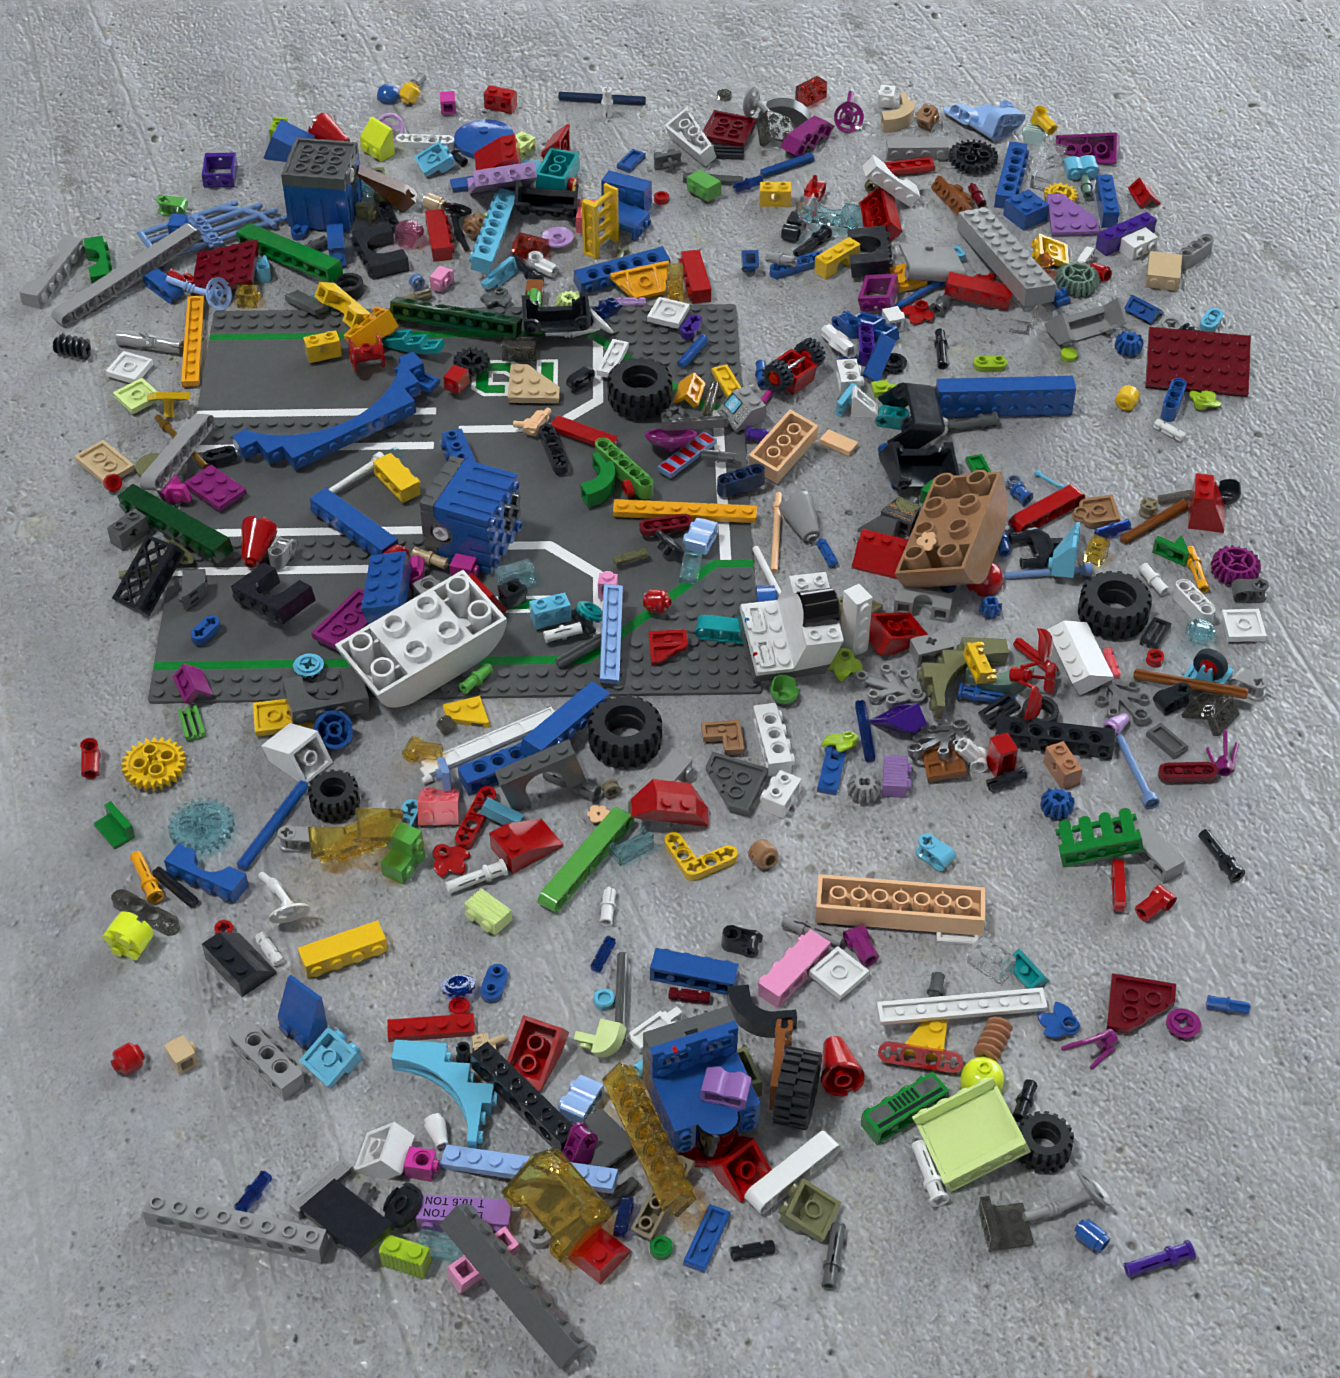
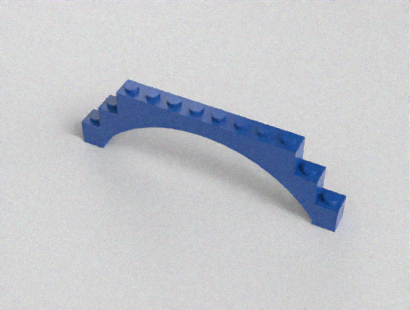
[232,352,425,470]

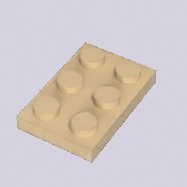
[74,440,135,484]

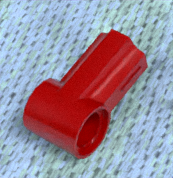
[80,738,101,779]
[1135,884,1177,921]

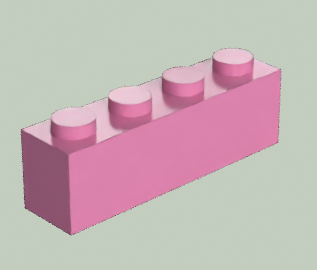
[758,929,831,1009]

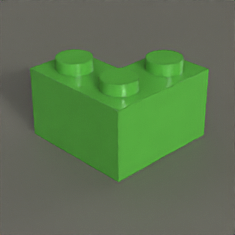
[380,822,426,884]

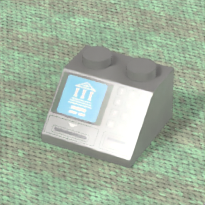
[717,386,766,432]

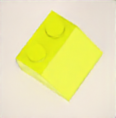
[360,116,395,162]

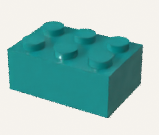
[535,148,580,190]

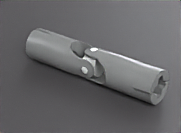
[116,330,184,354]

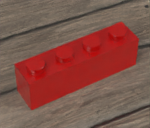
[425,209,455,262]
[678,249,711,304]
[944,271,1012,310]

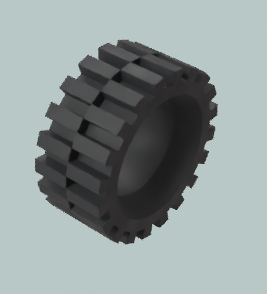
[773,1046,822,1130]

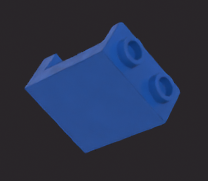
[601,201,651,241]

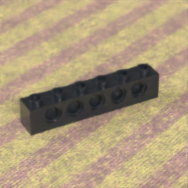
[995,715,1115,759]
[471,1041,577,1156]

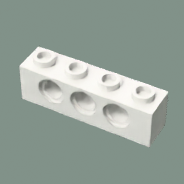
[753,703,795,777]

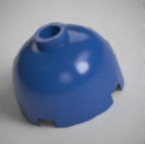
[313,710,353,750]

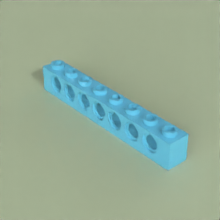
[469,187,515,275]

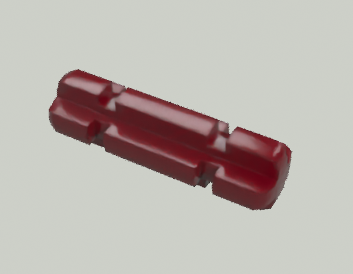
[668,987,710,1004]

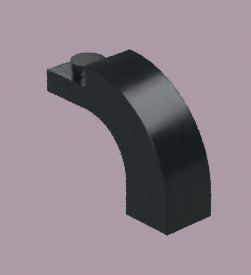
[727,985,797,1038]

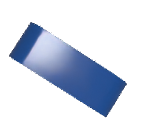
[142,269,184,303]
[1160,378,1187,422]

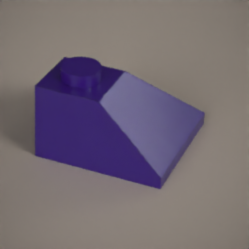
[869,703,927,735]

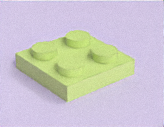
[113,378,158,414]

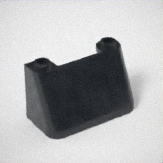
[521,292,591,334]
[878,442,960,490]

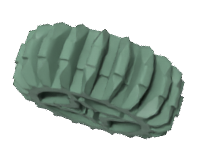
[1055,261,1100,297]

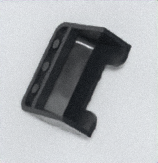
[514,180,583,218]

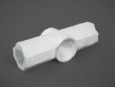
[821,324,857,359]

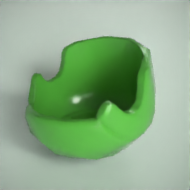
[770,675,799,704]

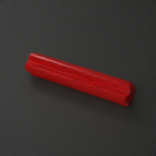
[1013,638,1059,672]

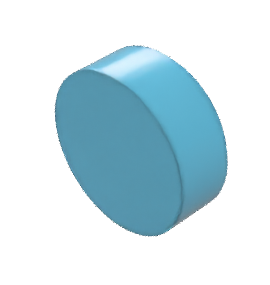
[593,989,615,1011]

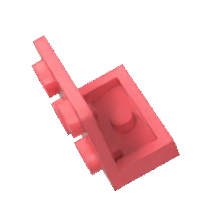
[417,787,460,826]

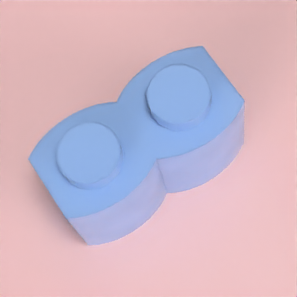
[683,518,718,555]
[558,1075,604,1123]

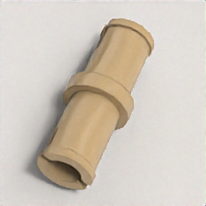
[411,547,449,570]

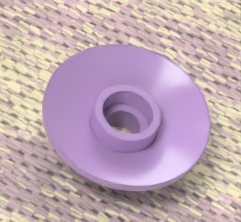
[542,227,574,248]

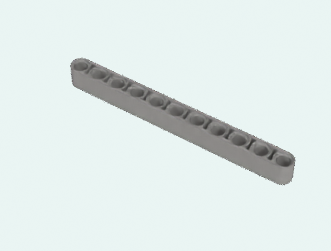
[51,224,202,327]

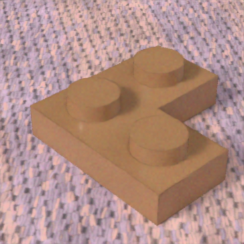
[701,720,744,755]

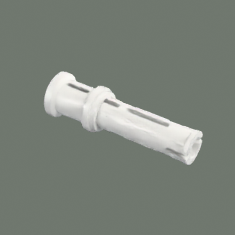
[445,858,508,894]
[911,1140,949,1207]

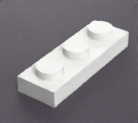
[597,339,629,377]

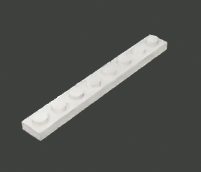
[875,988,1048,1025]

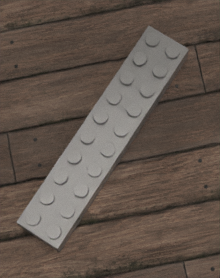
[957,207,1056,306]

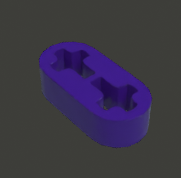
[680,314,702,340]

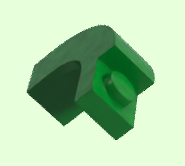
[580,452,615,508]

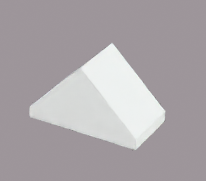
[851,386,878,418]

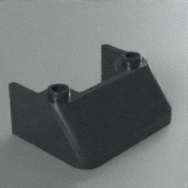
[878,382,945,449]

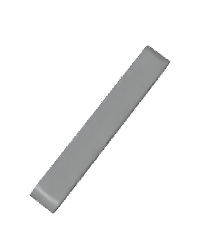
[140,414,215,491]

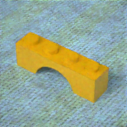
[314,282,371,328]

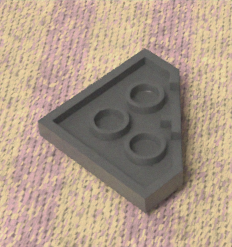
[706,752,768,816]

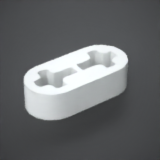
[1078,246,1095,265]

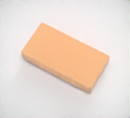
[819,429,858,456]

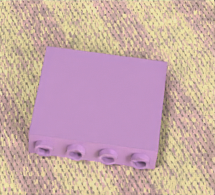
[467,162,537,194]

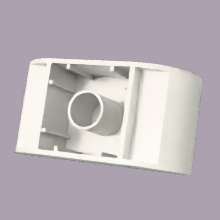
[335,570,507,708]

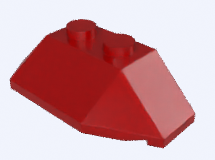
[630,779,709,827]

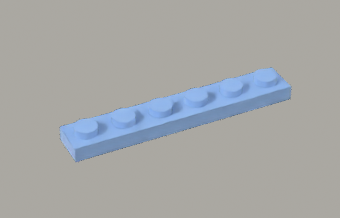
[599,584,623,684]

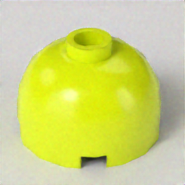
[960,1056,1005,1093]

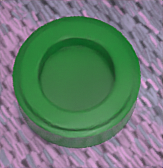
[650,1235,673,1260]

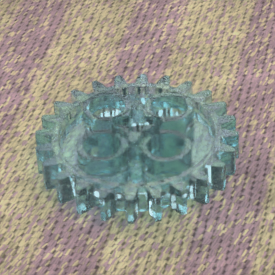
[168,797,235,854]

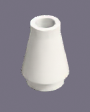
[424,1113,449,1149]

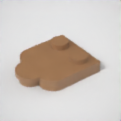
[1072,494,1120,528]

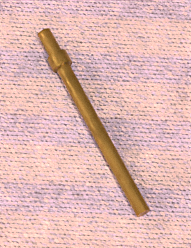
[155,415,209,470]

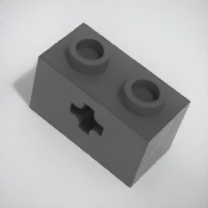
[107,509,150,551]

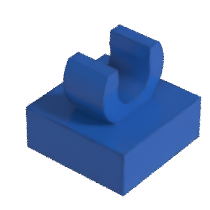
[1051,287,1071,308]

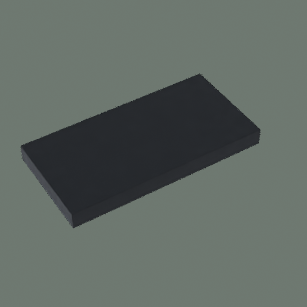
[300,1178,395,1259]

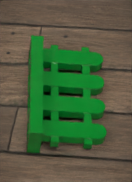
[1055,808,1144,867]

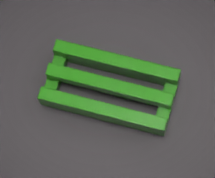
[178,705,206,742]

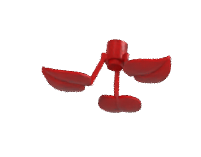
[1009,628,1057,720]

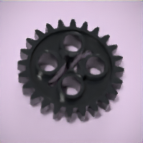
[948,139,998,174]

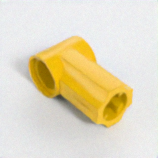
[1030,105,1058,135]

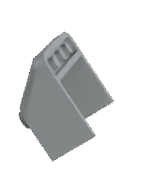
[1044,297,1128,348]

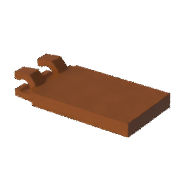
[769,1019,793,1110]

